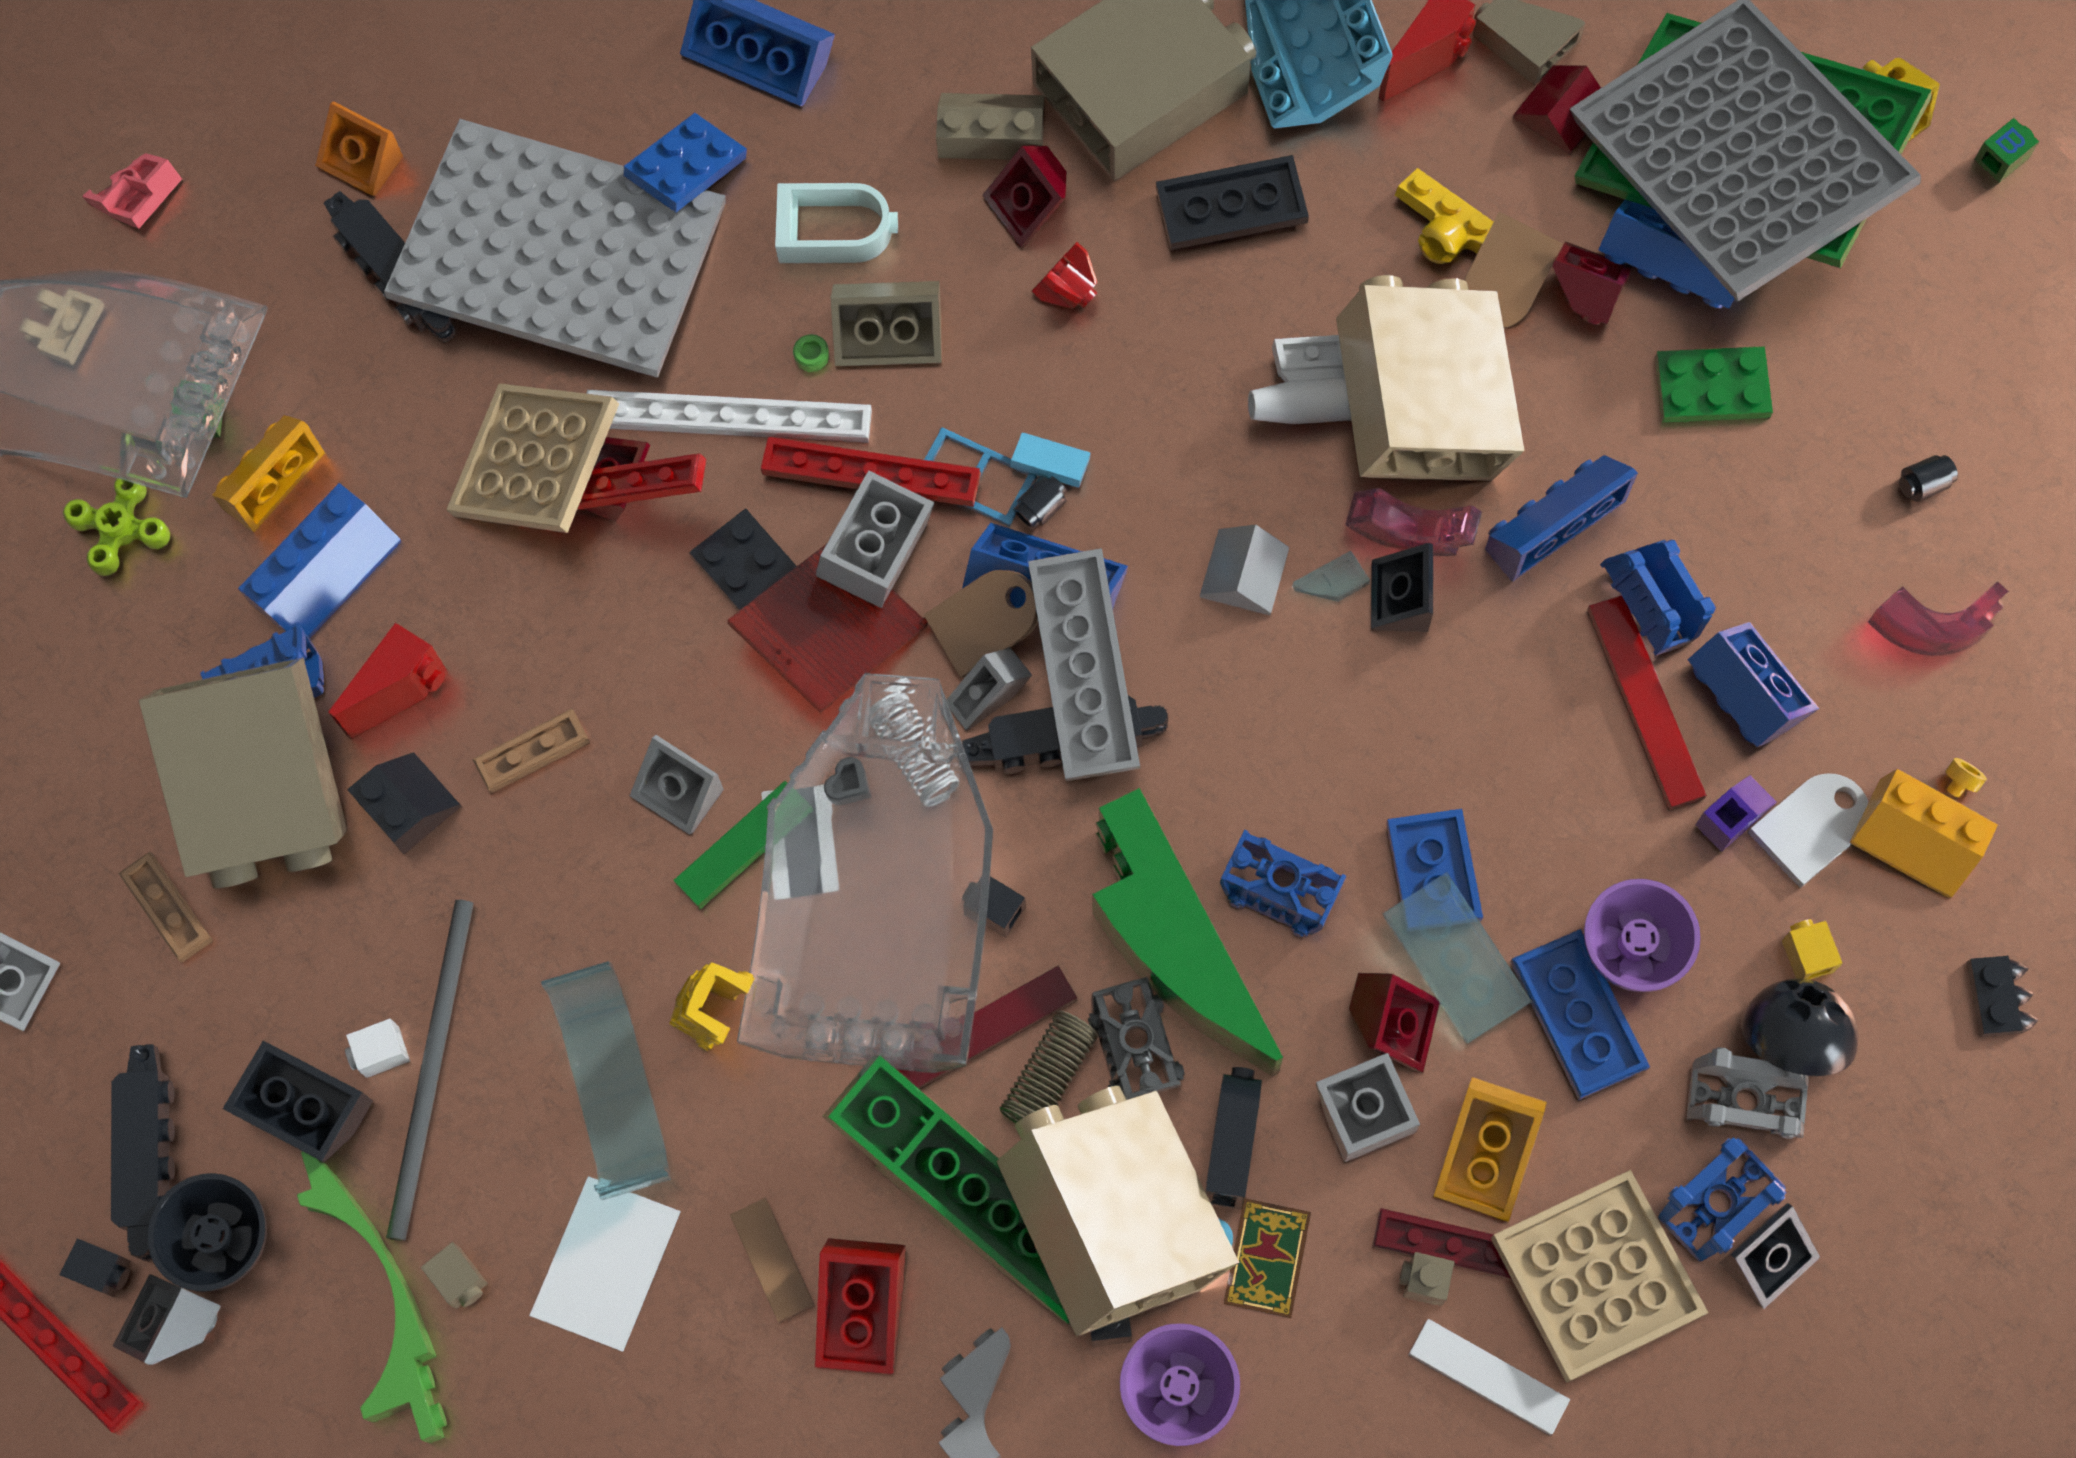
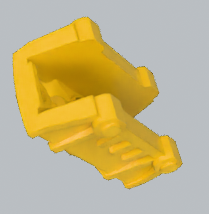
[669,962,755,1051]

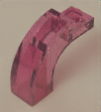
[1345,488,1482,556]
[1868,581,2009,656]

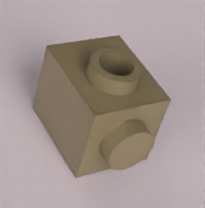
[1399,1252,1454,1306]

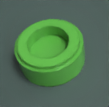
[793,334,830,372]

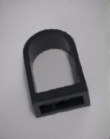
[1205,1067,1262,1210]

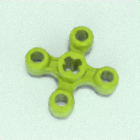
[63,472,170,576]

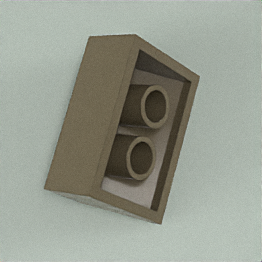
[936,93,1045,160]
[830,281,942,366]

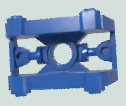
[1600,539,1716,655]
[200,622,324,698]
[1220,829,1346,938]
[1658,1137,1787,1262]

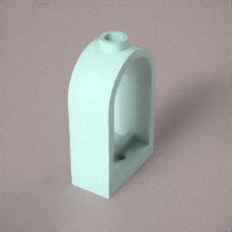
[775,183,898,263]

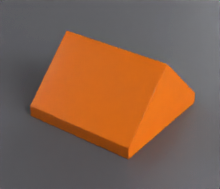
[315,102,403,196]

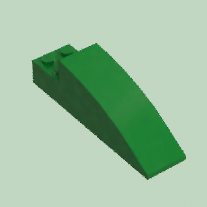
[1092,788,1283,1076]
[822,1055,1070,1324]

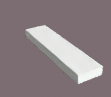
[1408,1319,1570,1436]

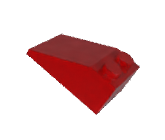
[1378,0,1476,101]
[328,622,447,739]
[815,1238,906,1374]

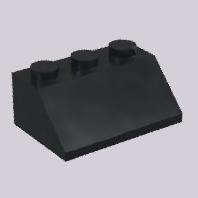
[222,1041,373,1162]

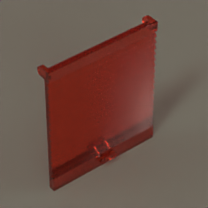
[727,537,928,713]

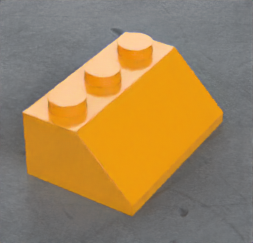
[212,415,325,533]
[1849,769,1998,898]

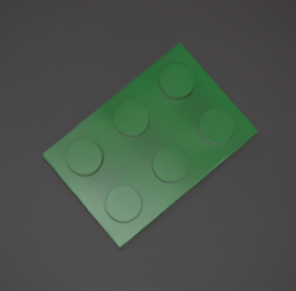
[1655,346,1773,423]

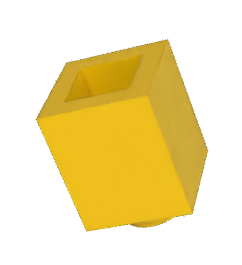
[1782,919,1843,980]

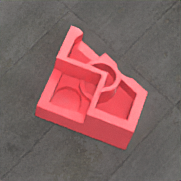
[82,153,182,228]

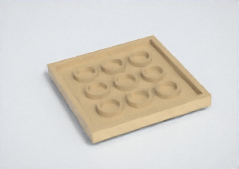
[446,384,619,533]
[1491,1170,1708,1383]

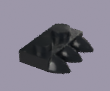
[1966,955,2038,1037]

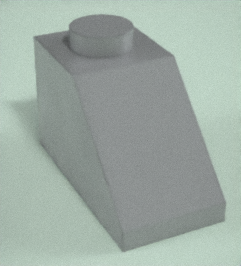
[944,648,1032,730]

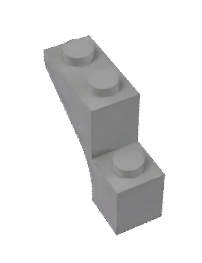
[939,1327,1011,1458]

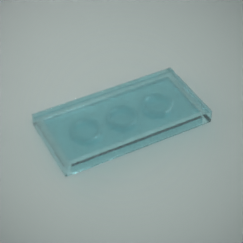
[1382,872,1532,1044]

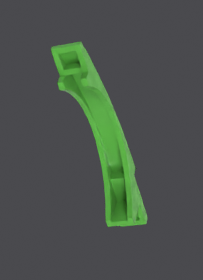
[297,1152,447,1443]

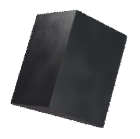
[1371,543,1433,632]
[1720,1203,1820,1309]

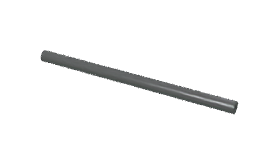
[386,900,474,1241]

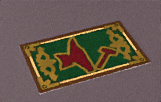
[1224,1198,1311,1318]

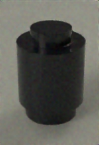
[1899,455,1958,502]
[1013,476,1067,530]

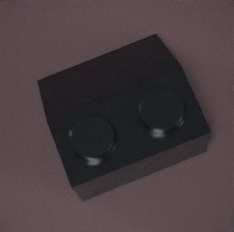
[347,752,461,854]

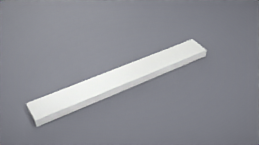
[586,389,872,443]

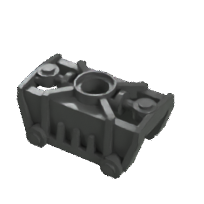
[1088,977,1185,1100]

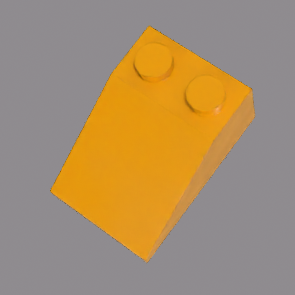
[1434,1077,1547,1222]

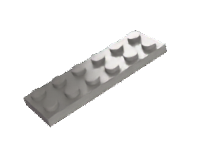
[1028,548,1140,781]

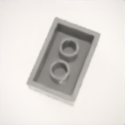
[816,470,934,608]

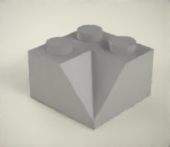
[1316,1053,1420,1162]

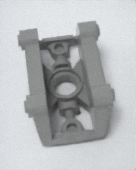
[1687,1047,1809,1139]

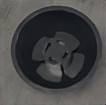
[1741,979,1859,1076]
[148,1173,267,1292]

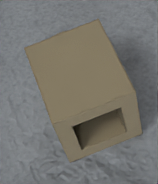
[421,1242,488,1309]

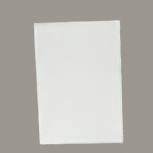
[529,1176,681,1352]

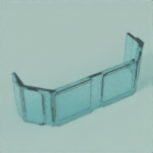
[541,961,671,1201]

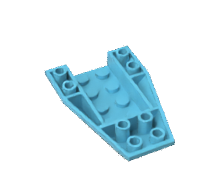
[1245,0,1393,128]

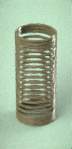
[999,1010,1099,1123]

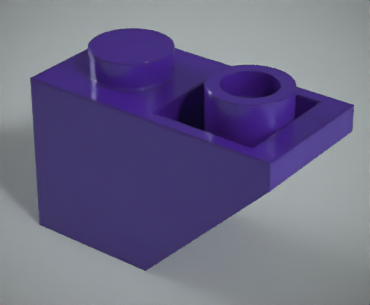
[1695,775,1777,852]

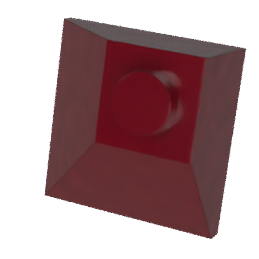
[982,146,1067,247]
[1552,241,1632,324]
[1349,973,1441,1073]

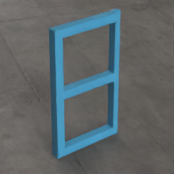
[924,427,1038,527]

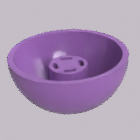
[1584,879,1700,992]
[1120,1324,1240,1446]

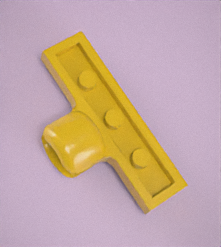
[1394,168,1494,264]

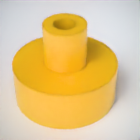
[1945,758,1987,798]

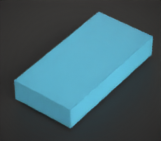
[1010,432,1091,488]

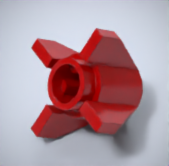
[1031,242,1098,309]

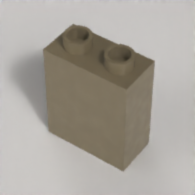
[1031,0,1256,182]
[139,657,347,888]

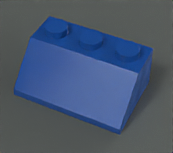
[1687,622,1819,747]

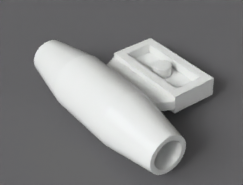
[1248,335,1351,424]

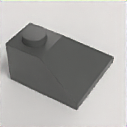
[113,1274,221,1365]

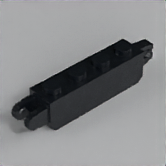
[324,191,456,343]
[962,695,1168,774]
[111,1044,175,1262]

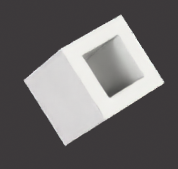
[345,1019,410,1078]

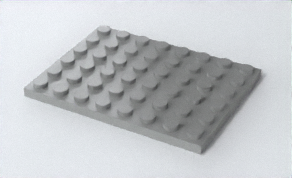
[1570,0,1921,301]
[384,119,726,378]

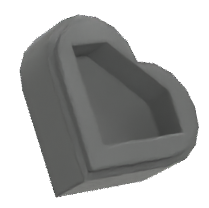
[824,757,871,805]

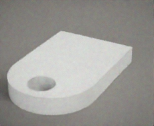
[1748,773,1868,888]

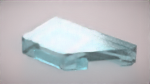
[1292,551,1370,602]

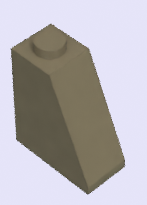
[1473,0,1585,85]

